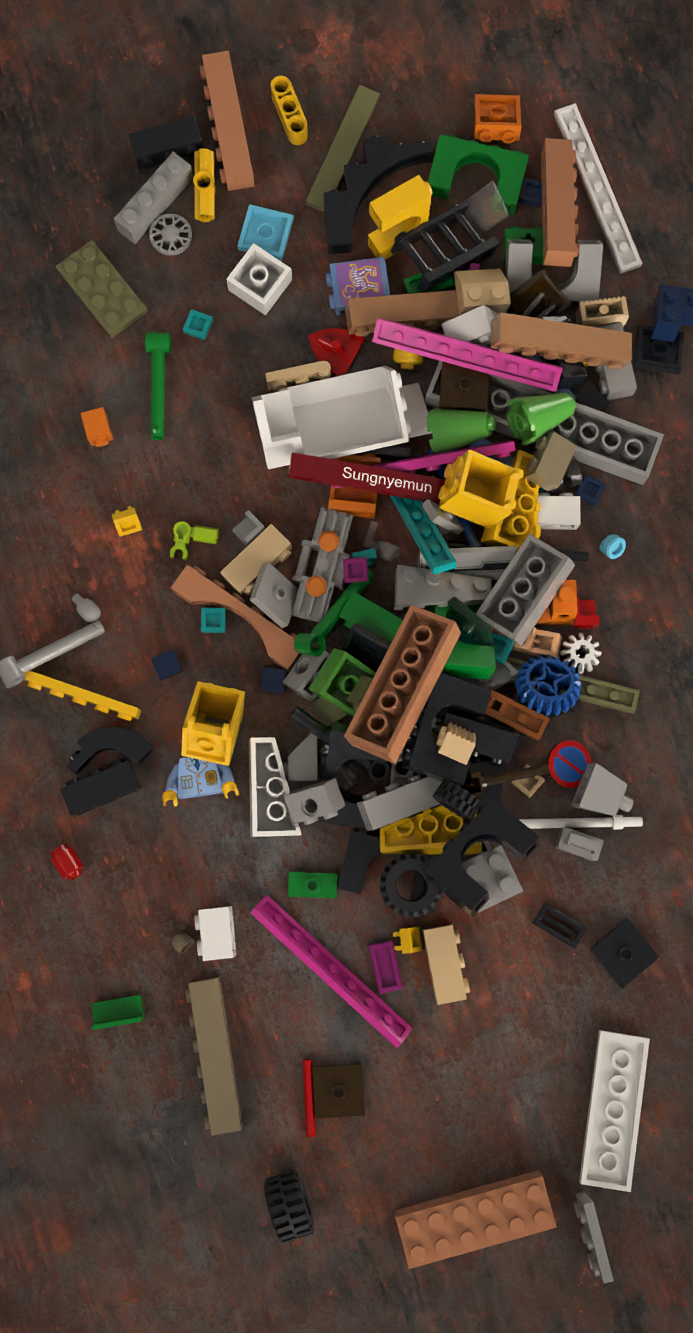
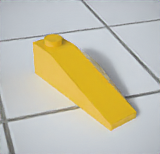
[481,450,541,551]
[380,805,482,855]

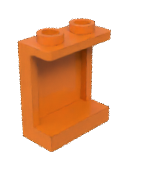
[328,454,381,519]

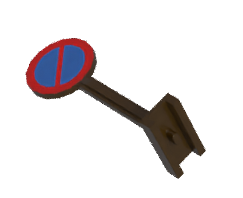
[462,741,592,798]

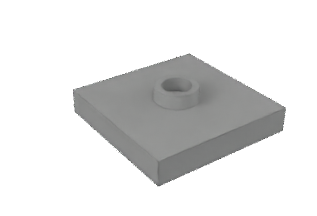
[250,561,299,628]

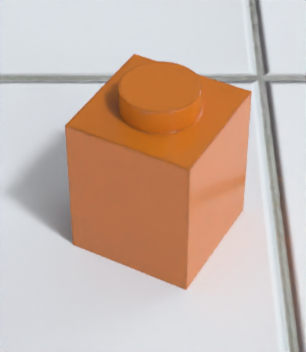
[80,407,114,447]

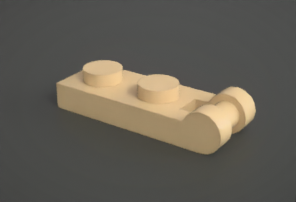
[265,361,331,391]

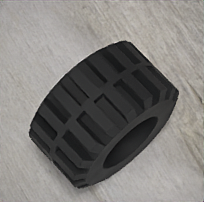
[380,854,442,917]
[264,1169,314,1243]

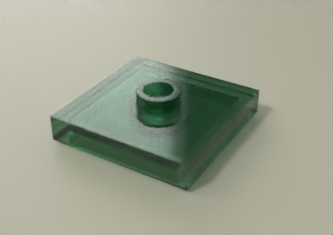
[447,596,495,647]

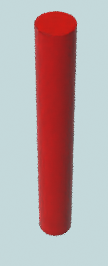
[302,1059,316,1137]

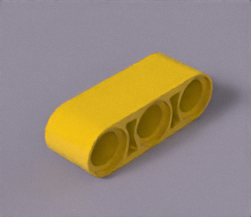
[271,75,308,146]

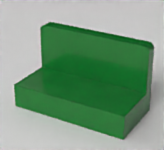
[91,994,145,1030]

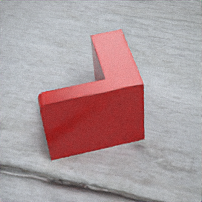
[572,597,600,629]

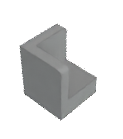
[232,510,265,547]

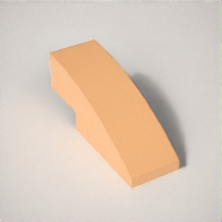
[486,625,563,659]

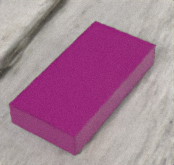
[368,940,403,994]

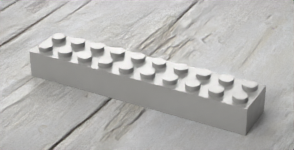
[425,360,664,485]

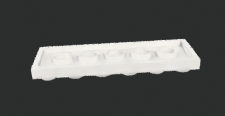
[579,1030,650,1192]

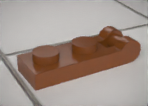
[485,689,550,741]

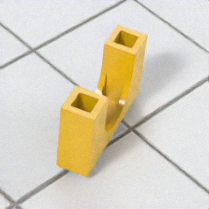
[368,175,433,260]

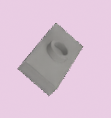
[422,499,465,535]

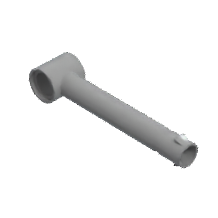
[0,620,105,688]

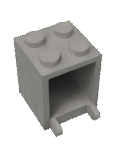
[462,841,523,913]

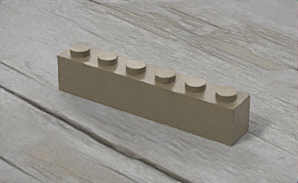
[185,977,243,1136]

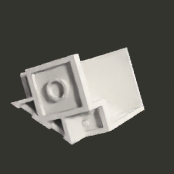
[251,365,432,469]

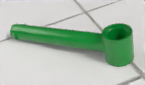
[145,332,171,440]
[294,569,374,657]

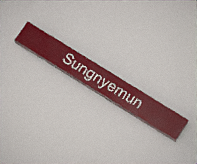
[288,452,446,504]

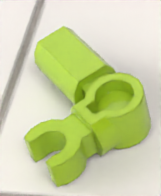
[170,521,219,561]

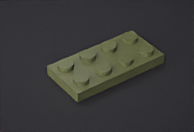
[55,240,148,339]

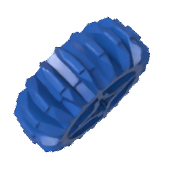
[515,654,581,717]

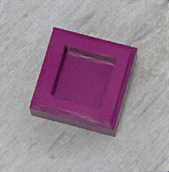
[342,557,368,583]

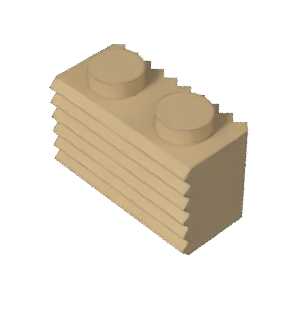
[575,296,629,327]
[436,722,476,765]

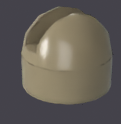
[172,932,194,954]

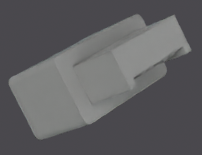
[555,827,604,861]

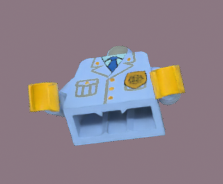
[162,757,239,806]

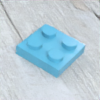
[237,204,294,261]

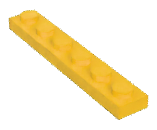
[24,671,141,722]

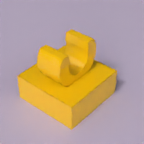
[112,506,142,537]
[393,926,422,954]

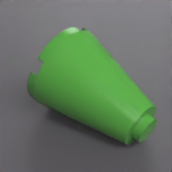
[507,392,576,445]
[427,408,496,454]

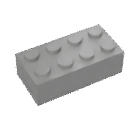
[475,534,575,646]

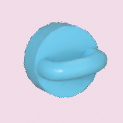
[599,534,626,559]

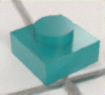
[183,309,213,341]
[352,548,377,568]
[201,608,226,633]

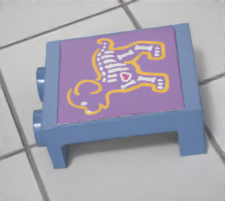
[326,257,390,316]

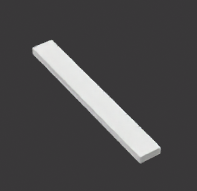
[554,103,643,274]

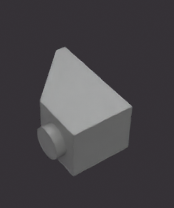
[283,733,318,782]

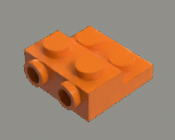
[474,94,522,144]

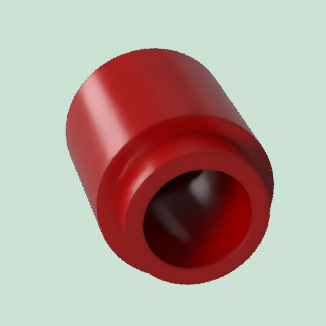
[50,843,84,881]

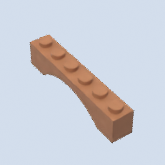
[171,565,301,672]

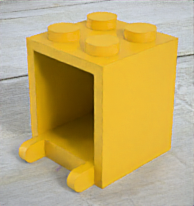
[438,449,524,529]
[181,681,245,766]

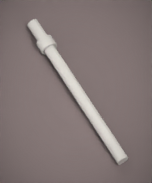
[519,815,643,829]

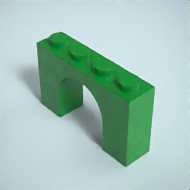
[428,134,529,216]
[427,603,496,679]

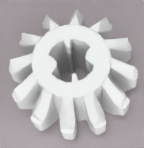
[560,633,602,674]

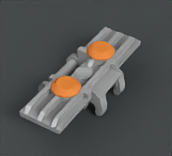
[291,507,353,623]

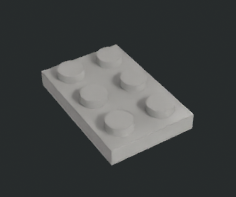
[573,1191,614,1283]

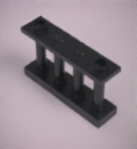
[391,200,500,293]

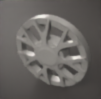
[149,214,192,256]

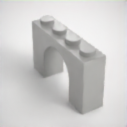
[505,239,603,304]

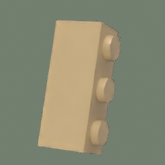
[220,524,292,597]
[422,924,470,1005]

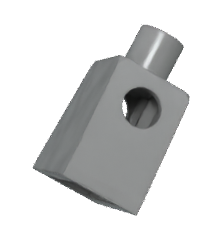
[571,763,634,816]

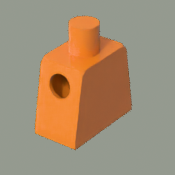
[548,580,577,626]

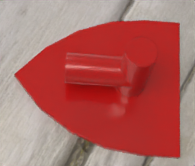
[308,328,365,376]

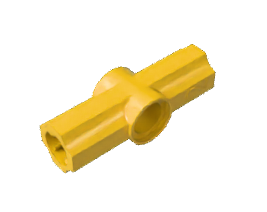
[193,149,216,222]

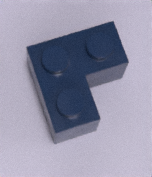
[651,284,693,342]

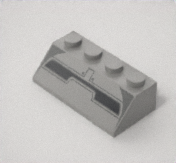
[417,546,517,585]

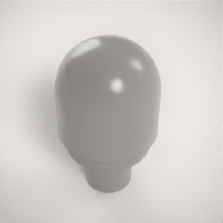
[72,594,101,622]

